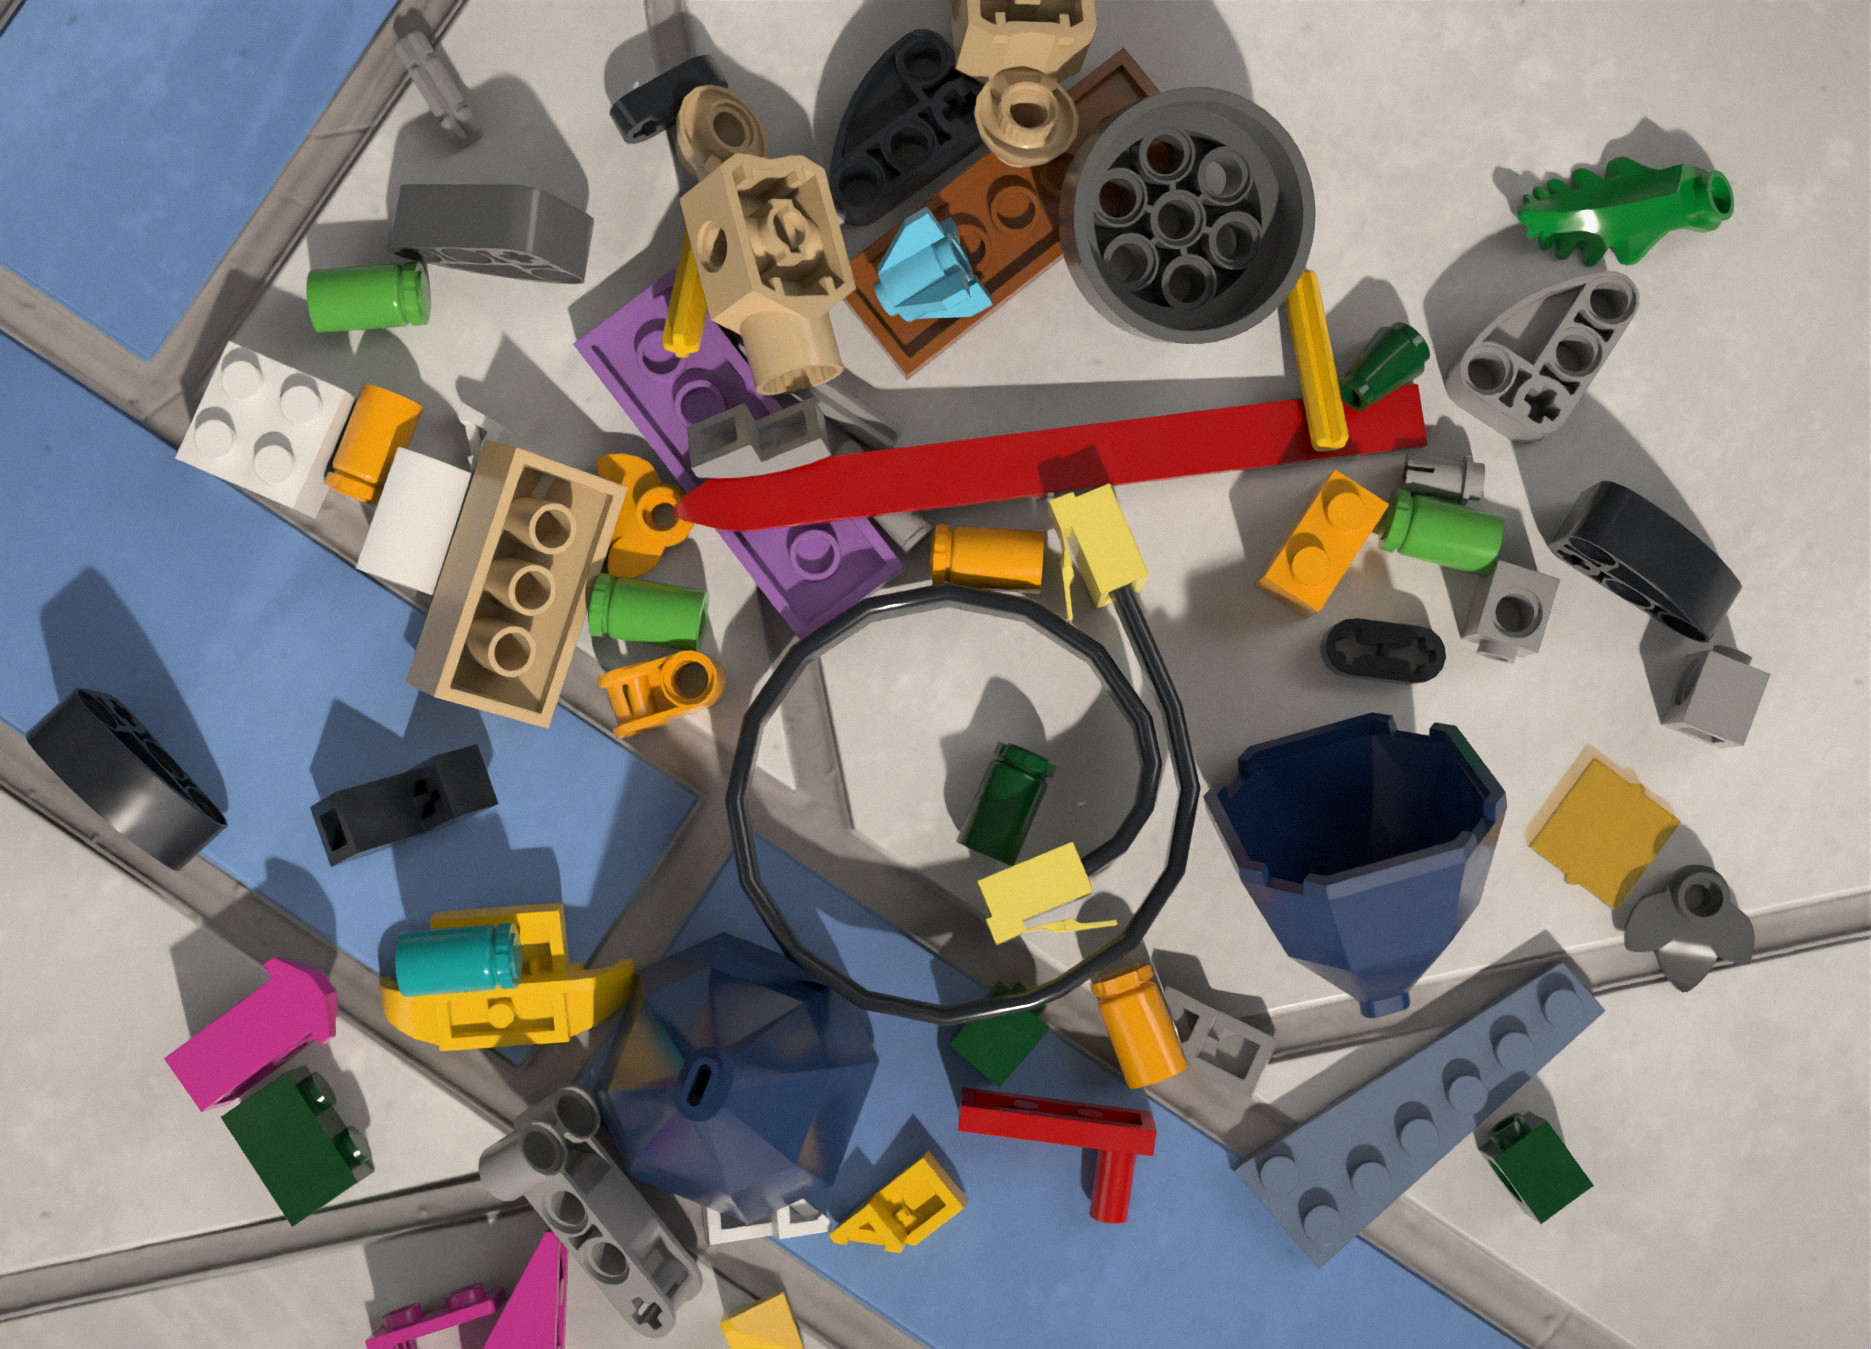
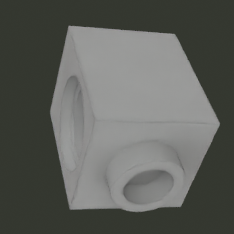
[1461,560,1560,664]
[1661,645,1771,748]

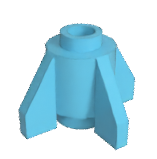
[873,206,993,322]

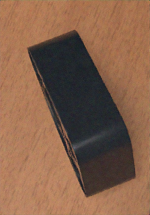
[829,29,983,226]
[1548,481,1743,643]
[26,688,228,871]

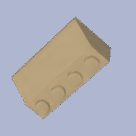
[405,440,628,729]

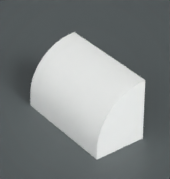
[356,447,474,596]

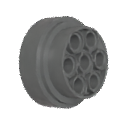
[1059,87,1316,344]

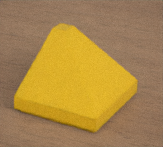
[720,1291,805,1349]

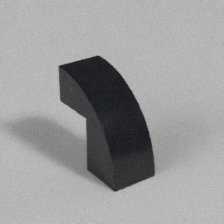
[310,744,499,867]

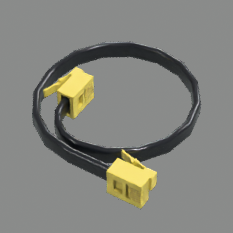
[725,483,1201,1027]

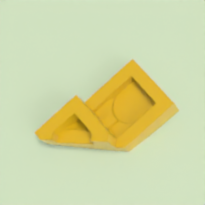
[828,1150,968,1253]

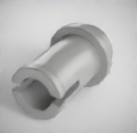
[1401,454,1485,506]

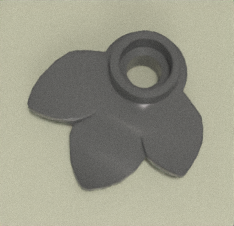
[1623,865,1755,993]

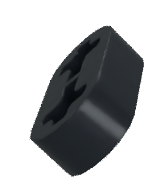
[609,55,728,144]
[1320,618,1446,685]

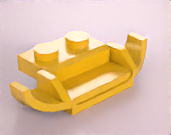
[379,902,636,1051]

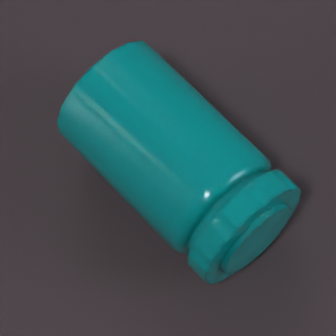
[395,923,523,997]

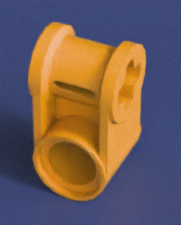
[597,650,727,739]

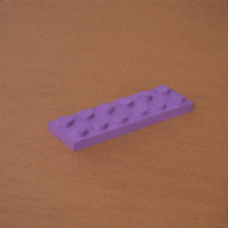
[573,268,905,640]

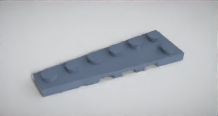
[1231,960,1606,1269]

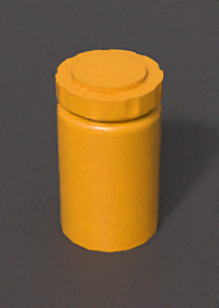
[324,383,424,507]
[929,524,1044,594]
[1090,962,1188,1089]

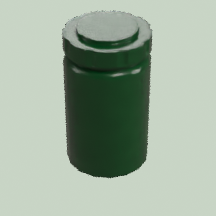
[956,742,1057,866]

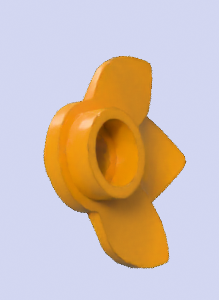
[597,454,695,578]

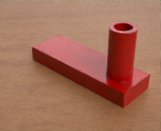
[958,1087,1157,1224]

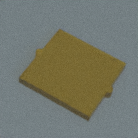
[1528,758,1681,910]

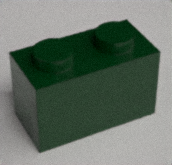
[221,1065,375,1227]

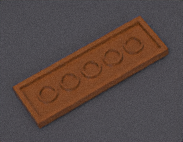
[843,47,1169,380]

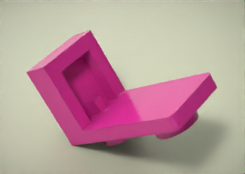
[365,1283,507,1349]

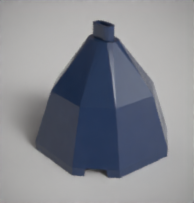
[1203,712,1507,1018]
[593,932,880,1224]

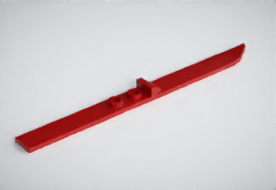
[673,384,1428,532]

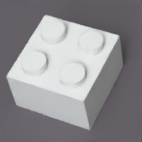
[175,341,357,519]

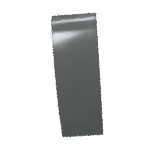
[388,184,595,285]

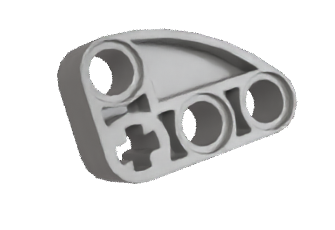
[1445,271,1640,444]

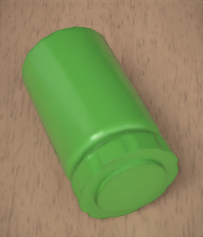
[306,262,431,333]
[1378,488,1504,577]
[588,573,709,652]

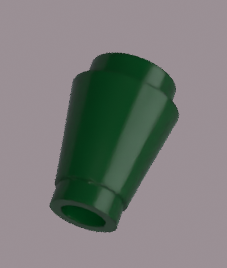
[1338,322,1430,412]

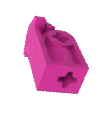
[164,957,339,1112]

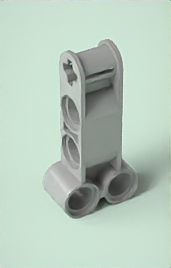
[478,1084,703,1338]

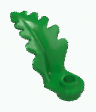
[1516,157,1734,266]

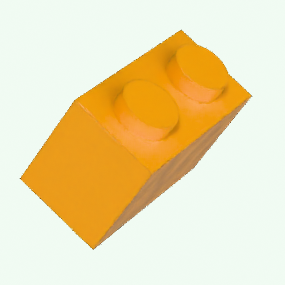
[1254,469,1389,619]

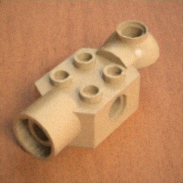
[949,0,1097,168]
[676,84,856,395]

